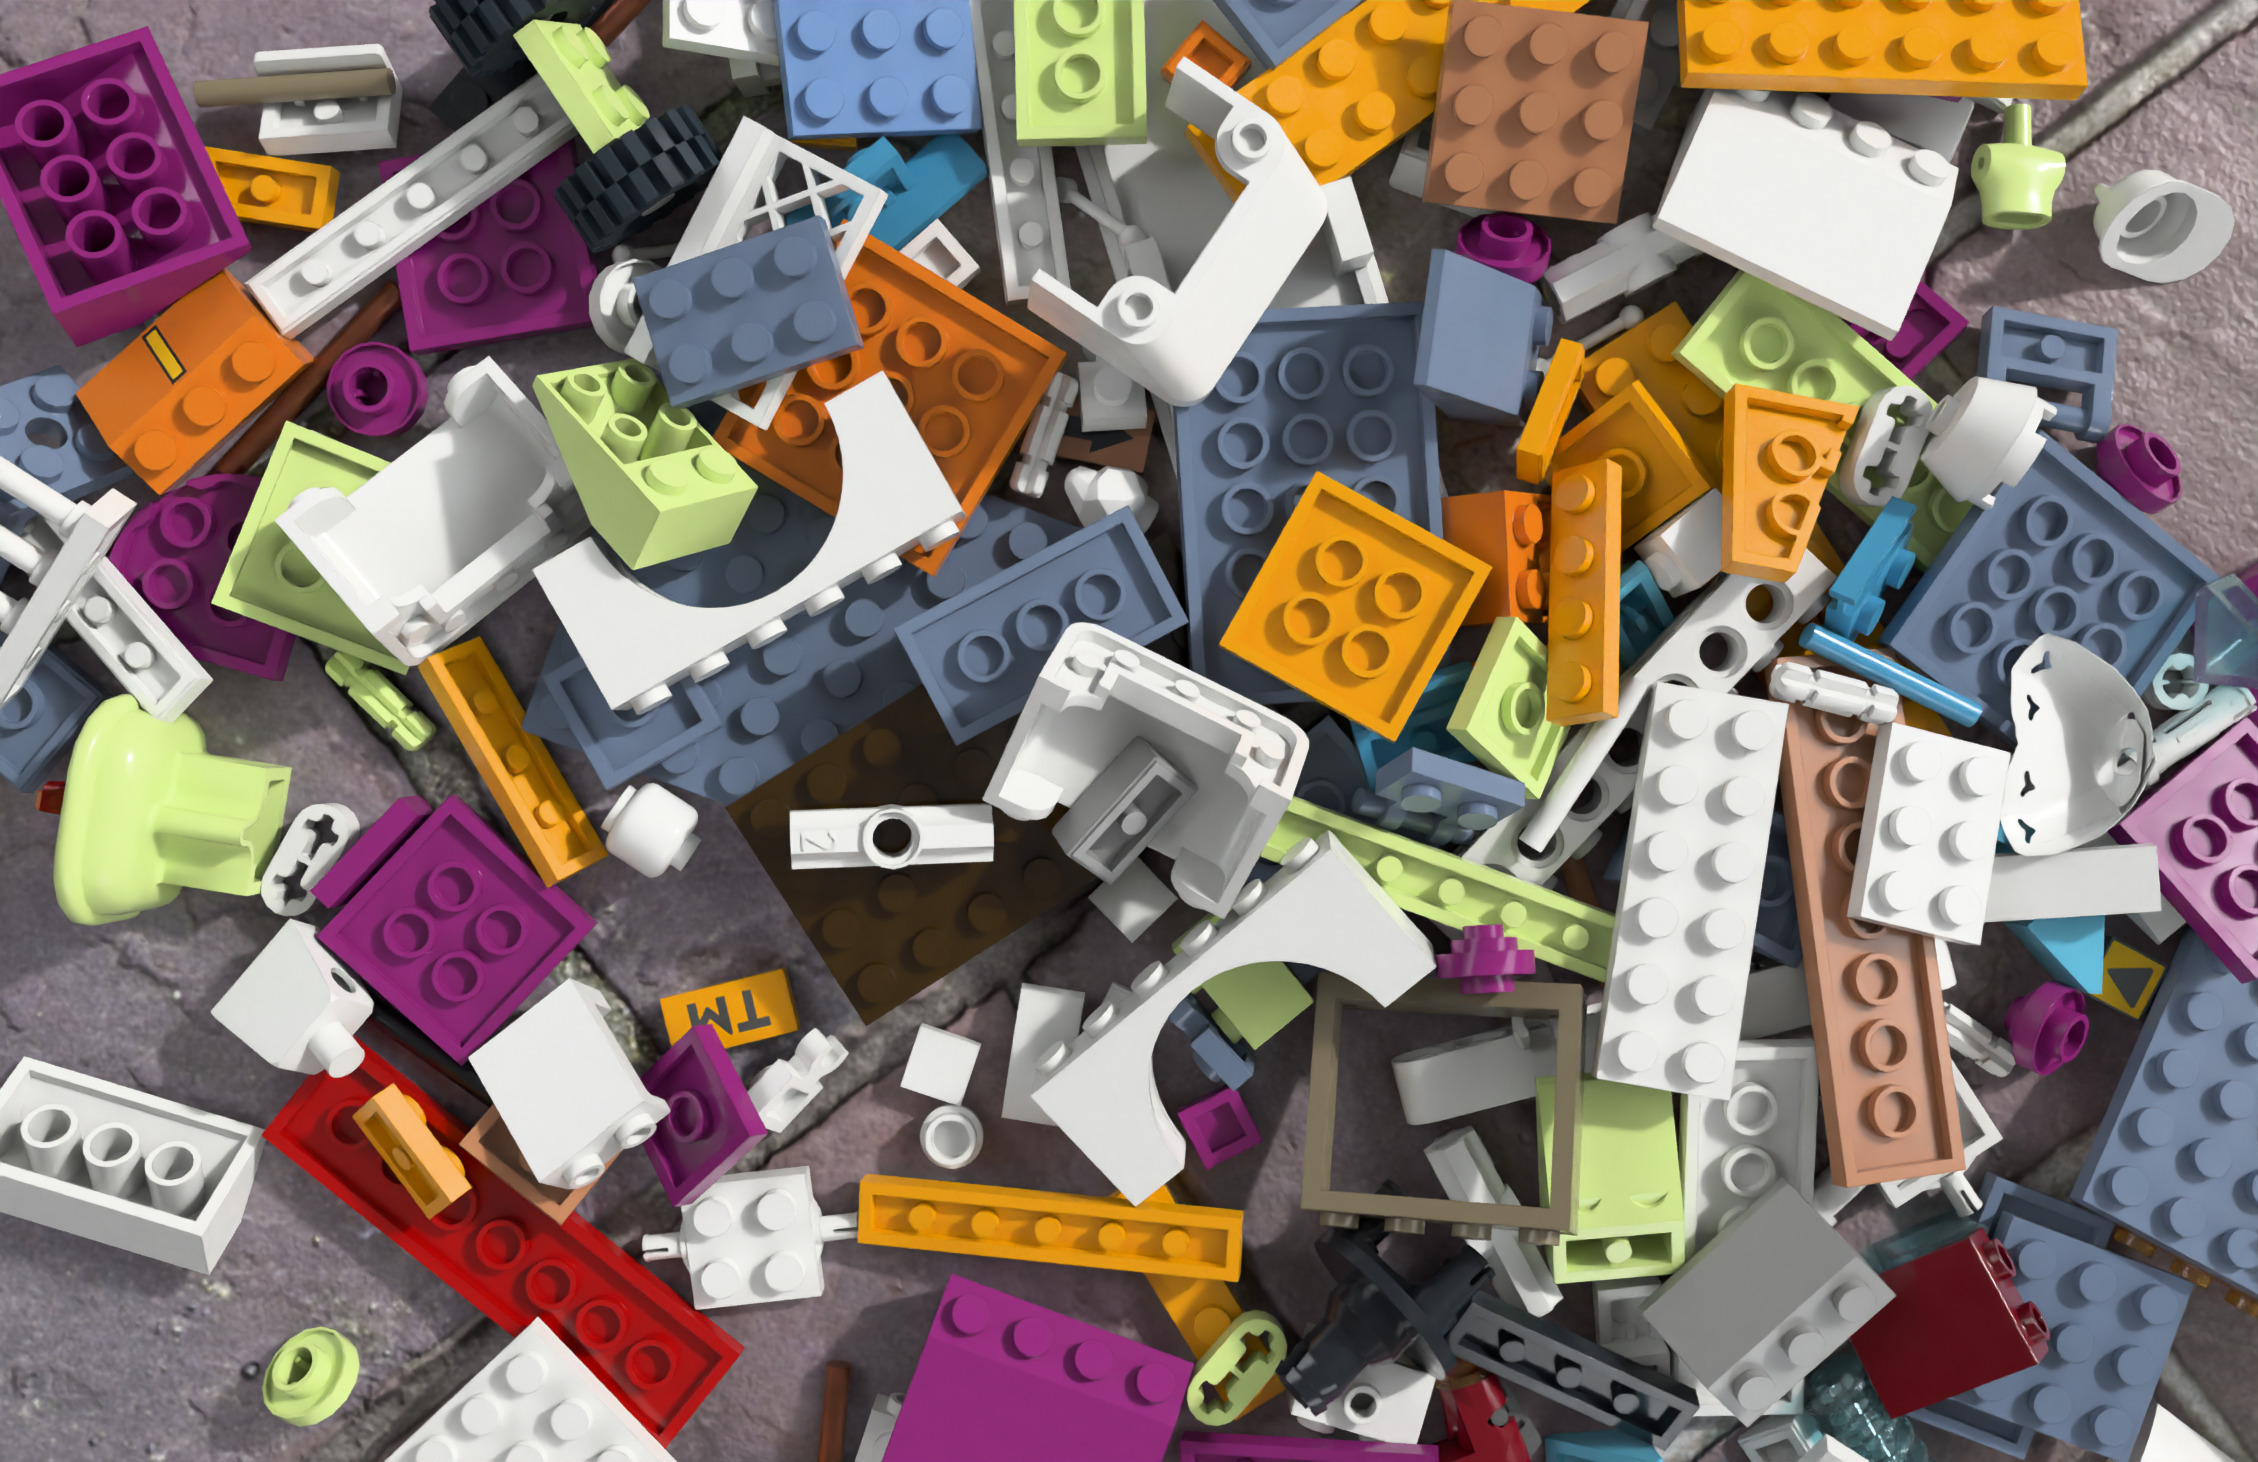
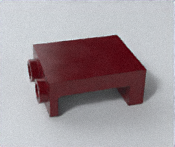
[1849,1227,2050,1420]

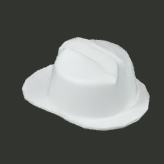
[2093,169,2235,284]

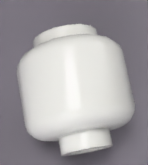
[601,783,702,878]

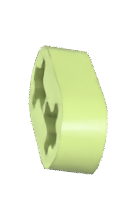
[1186,1310,1287,1426]

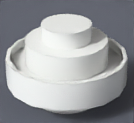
[589,259,662,355]

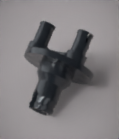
[1274,1179,1496,1417]

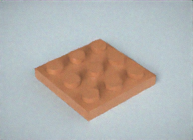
[1422,0,1649,224]

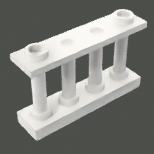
[0,416,137,710]

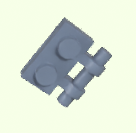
[1351,747,1525,846]

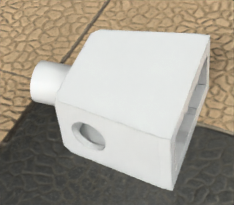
[211,919,374,1078]

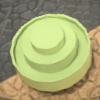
[262,1327,360,1427]

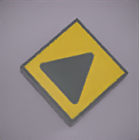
[2081,935,2169,1022]

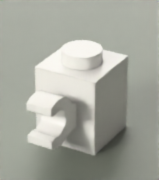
[1633,488,1722,598]

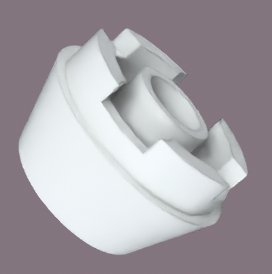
[1920,376,2057,510]

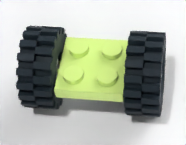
[429,0,723,253]

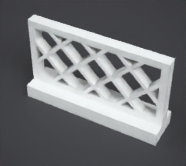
[624,116,889,430]

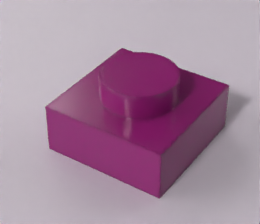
[1177,1084,1263,1170]

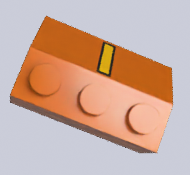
[76,268,315,496]

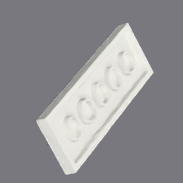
[1591,682,1789,1101]
[1671,1039,1819,1417]

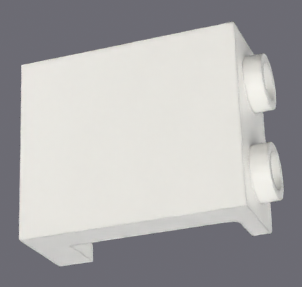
[468,978,671,1189]

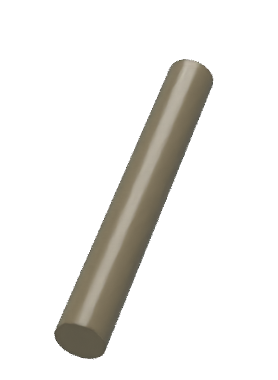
[193,68,396,108]

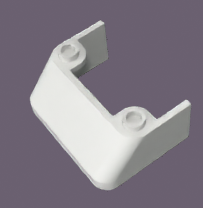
[1027,57,1327,407]

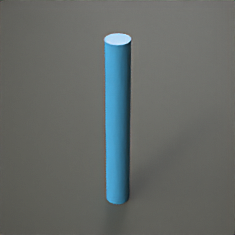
[1799,622,1982,727]

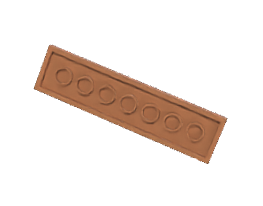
[1765,648,1966,1188]

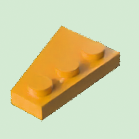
[1721,383,1860,583]

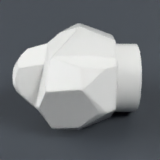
[1064,466,1159,534]

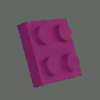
[640,1024,768,1207]

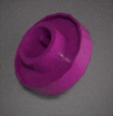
[1455,212,1551,284]
[327,342,428,439]
[2096,423,2182,515]
[1435,924,1536,994]
[2004,980,2089,1076]

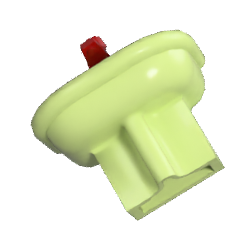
[35,694,292,926]

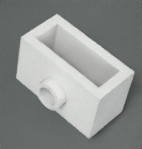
[1286,1322,1436,1444]

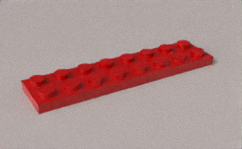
[261,1035,745,1449]

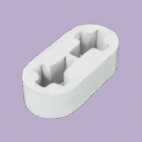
[1839,385,1933,507]
[261,803,360,916]

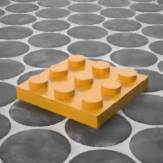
[1219,471,1492,743]

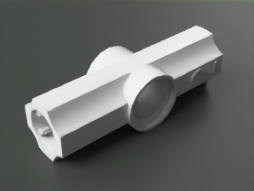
[1539,212,1704,325]
[790,803,994,869]
[1423,1125,1563,1317]

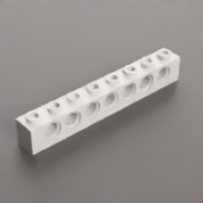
[1428,548,1838,941]

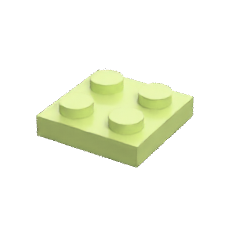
[1446,617,1571,799]

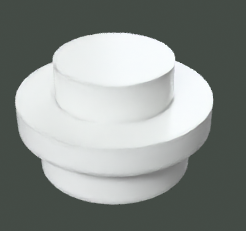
[920,1104,984,1169]

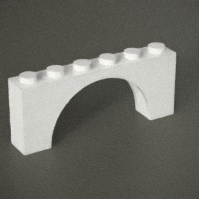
[532,370,967,715]
[1030,830,1437,1207]

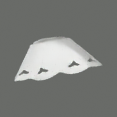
[2000,633,2157,857]

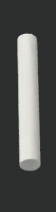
[1519,673,1651,853]

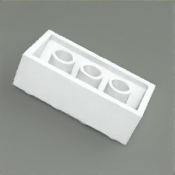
[0,1056,266,1275]

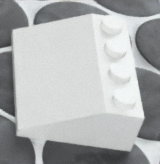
[1652,88,1959,341]

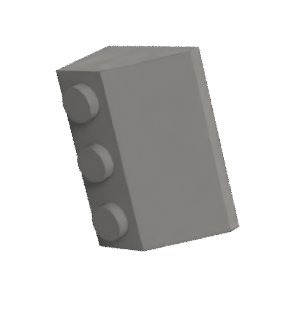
[1637,1176,1896,1428]

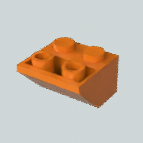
[1441,490,1551,628]

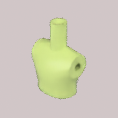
[1971,104,2066,230]

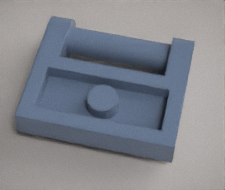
[1976,306,2118,444]

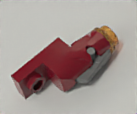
[1431,1355,1542,1462]

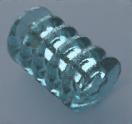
[1804,1352,1936,1462]

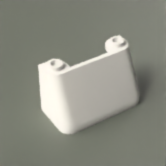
[275,356,594,666]
[982,622,1309,919]

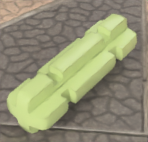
[325,651,436,751]

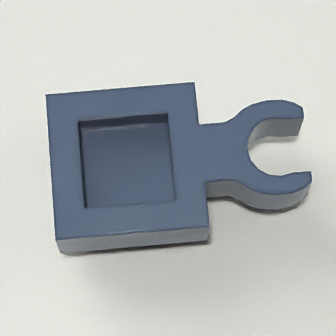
[1168,992,1257,1092]

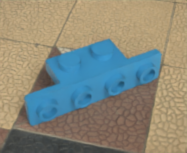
[784,134,989,251]

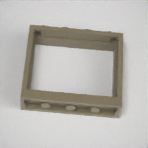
[1300,972,1588,1246]

